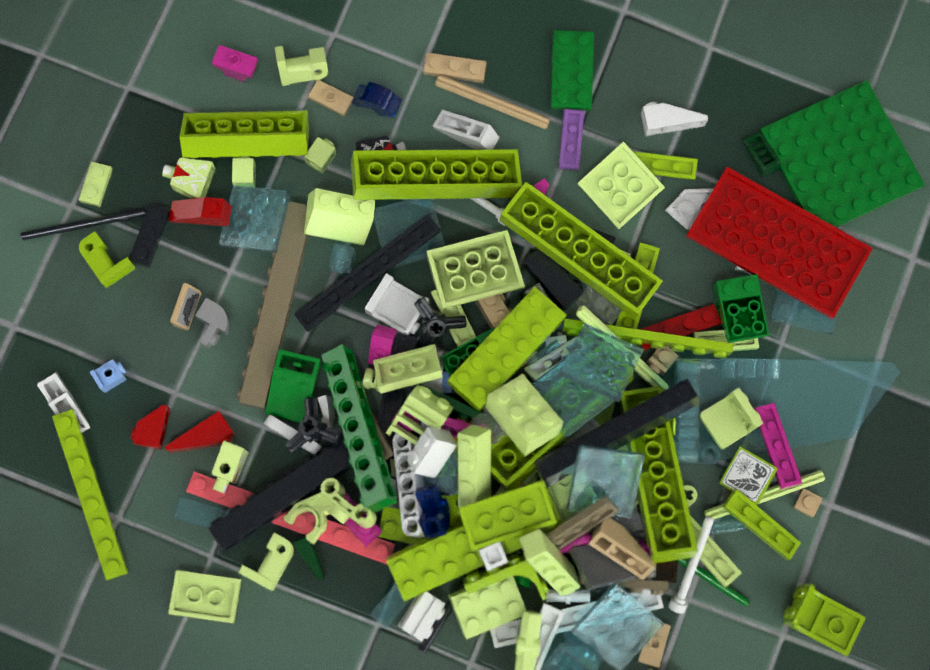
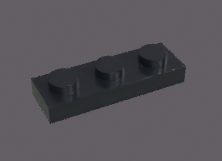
[129,203,170,268]

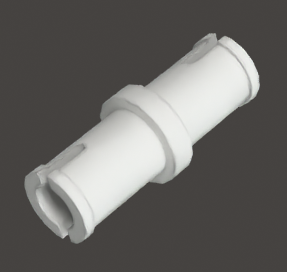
[546,588,590,604]

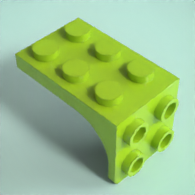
[463,552,549,600]
[783,583,866,657]

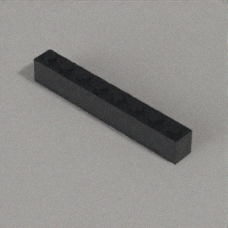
[534,378,699,487]
[208,434,364,553]

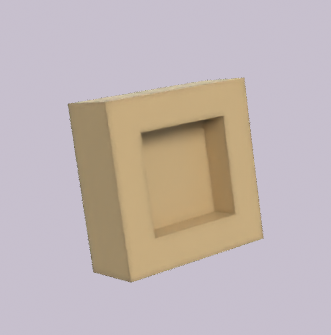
[793,488,823,518]

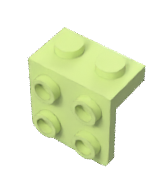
[699,388,763,449]

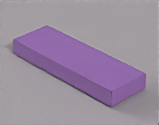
[558,109,584,171]

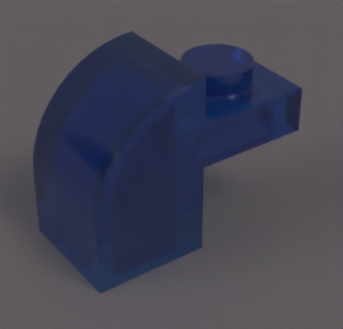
[351,82,402,118]
[414,484,450,539]

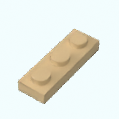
[423,53,486,83]

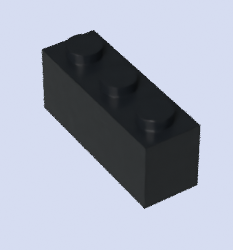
[522,249,583,311]

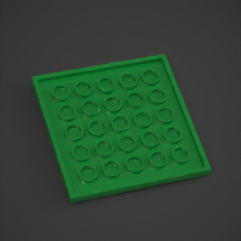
[759,80,925,228]

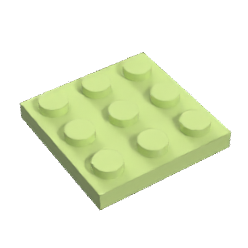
[577,142,665,230]

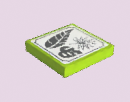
[719,446,779,505]

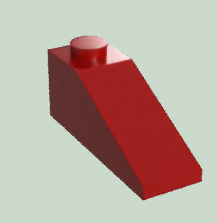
[169,197,232,227]
[165,411,235,453]

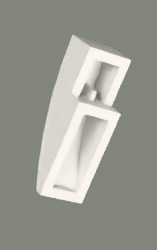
[37,371,90,433]

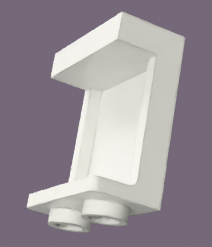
[364,273,430,336]

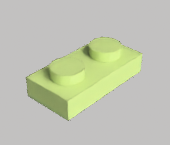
[79,162,113,207]

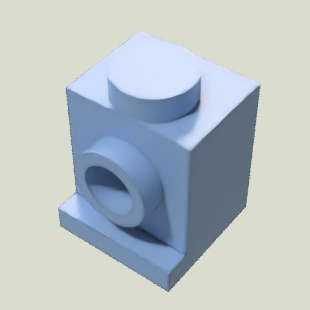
[90,359,127,393]

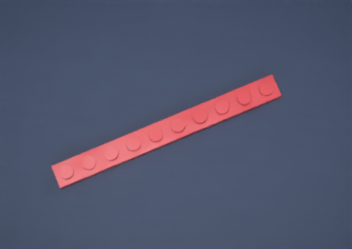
[186,472,395,565]

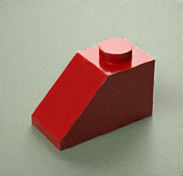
[131,405,170,450]

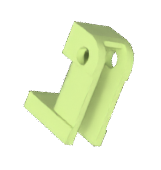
[275,46,328,86]
[238,533,294,591]

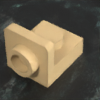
[646,346,679,376]

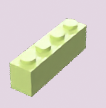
[458,425,491,515]
[520,529,581,596]

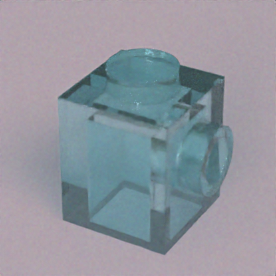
[329,243,356,274]

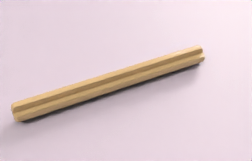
[436,75,550,129]

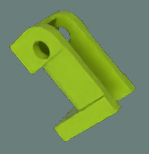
[79,231,136,288]

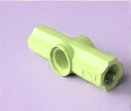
[515,611,542,670]

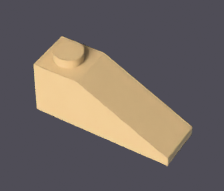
[589,517,656,580]

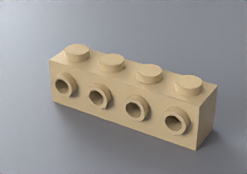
[475,294,538,373]

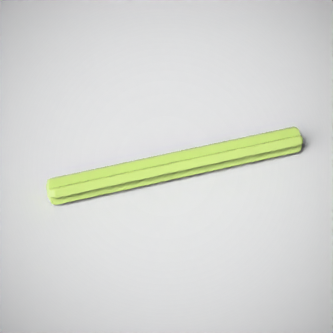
[576,306,669,391]
[704,470,825,520]

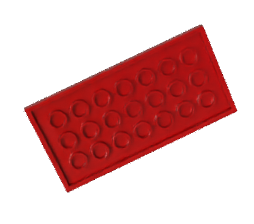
[686,167,873,319]

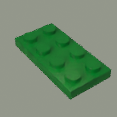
[551,30,594,111]

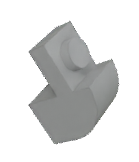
[195,298,230,350]

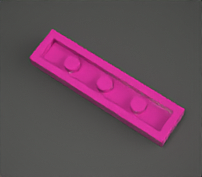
[754,403,802,490]

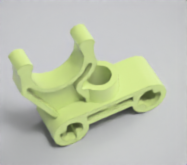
[284,478,377,544]

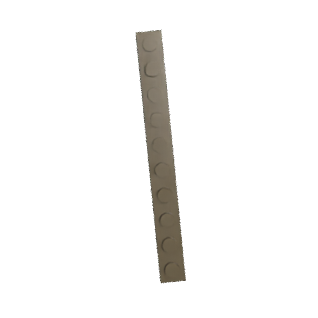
[237,201,309,411]

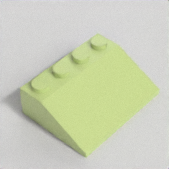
[427,230,525,309]

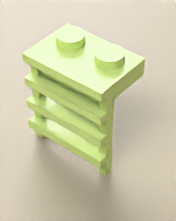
[386,384,454,445]

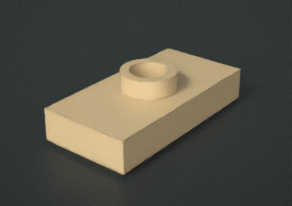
[308,80,354,116]
[637,619,671,668]

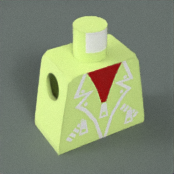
[162,158,216,199]
[212,441,249,494]

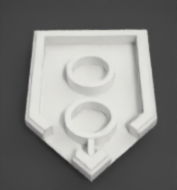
[665,188,714,230]

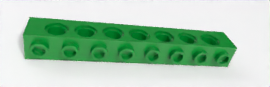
[321,344,398,512]

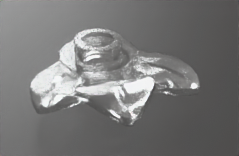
[471,406,507,444]

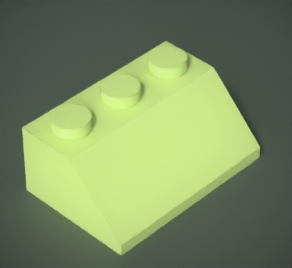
[304,188,375,245]

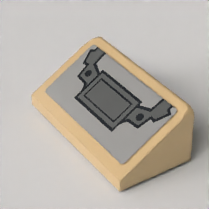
[170,283,201,330]

